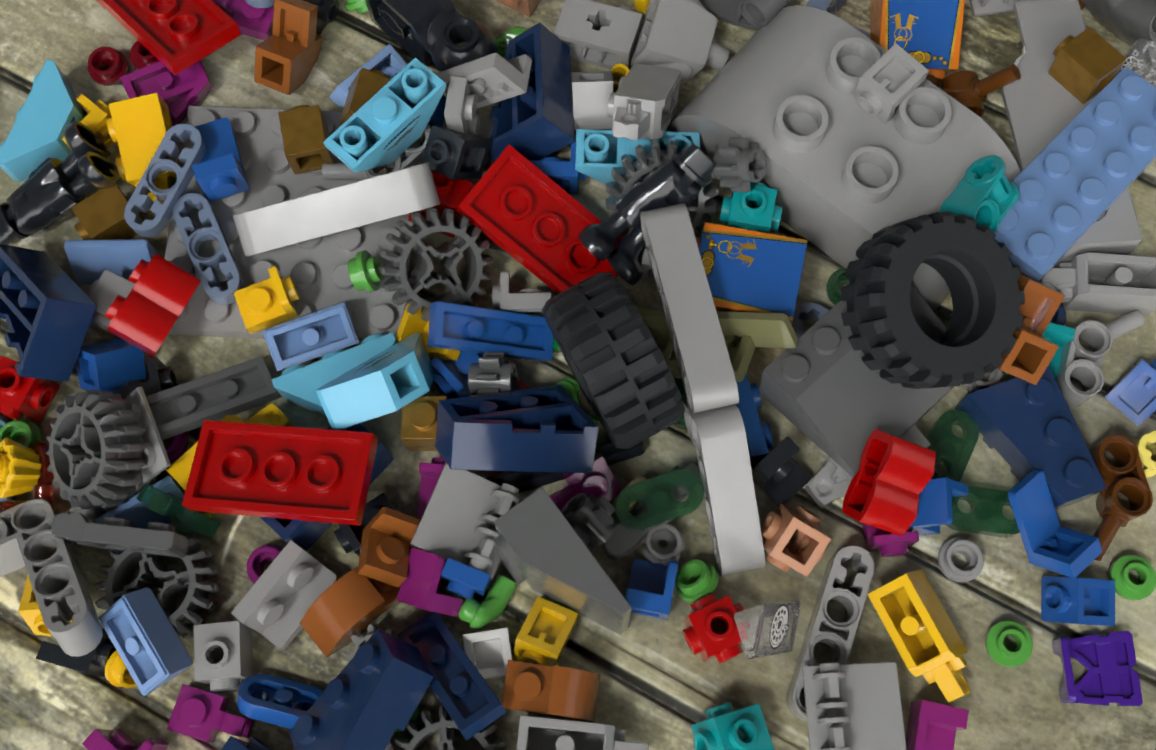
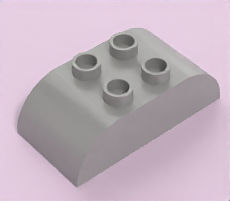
[667,5,1021,312]

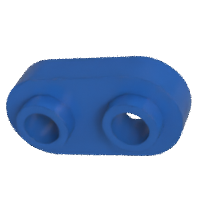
[237,674,323,729]

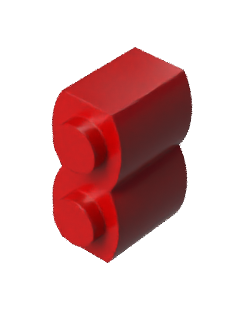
[105,253,201,356]
[842,429,936,536]

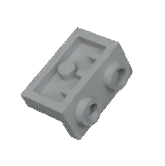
[436,53,532,109]
[231,540,339,650]

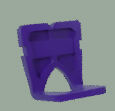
[1052,631,1143,706]

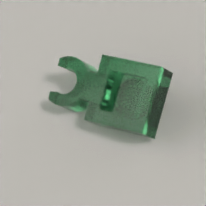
[136,483,221,538]

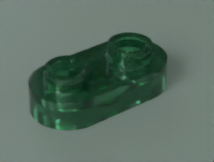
[927,410,979,482]
[615,469,704,531]
[946,486,1020,538]

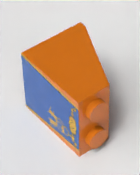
[870,0,965,80]
[695,222,808,349]

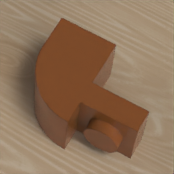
[254,0,323,95]
[998,274,1065,385]
[300,566,401,658]
[501,660,600,723]

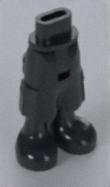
[0,121,119,245]
[578,143,716,286]

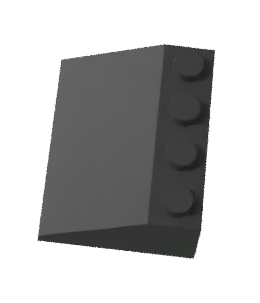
[759,286,954,477]
[493,487,632,635]

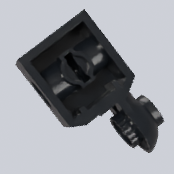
[365,0,497,71]

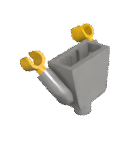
[611,0,730,93]

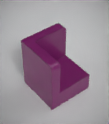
[396,548,463,617]
[906,700,969,750]

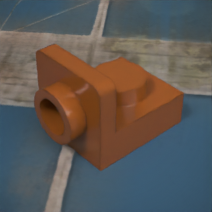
[358,507,420,587]

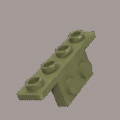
[638,308,798,382]

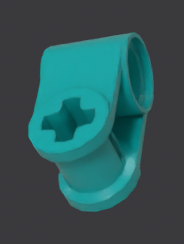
[940,155,1020,233]

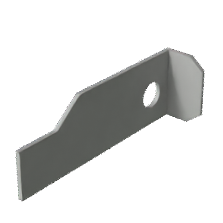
[1001,0,1142,268]

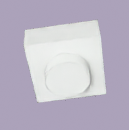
[463,627,513,680]

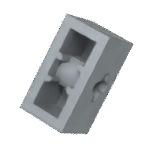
[553,0,643,70]

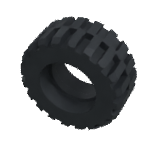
[841,212,1025,389]
[542,272,685,449]

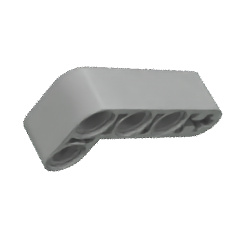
[683,400,766,577]
[0,499,103,656]
[786,545,874,722]

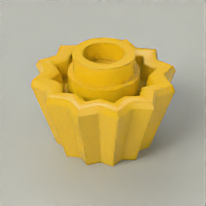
[0,438,42,499]

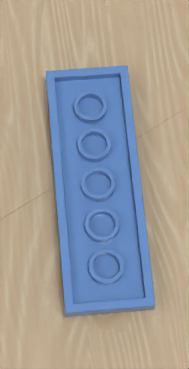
[994,66,1156,282]

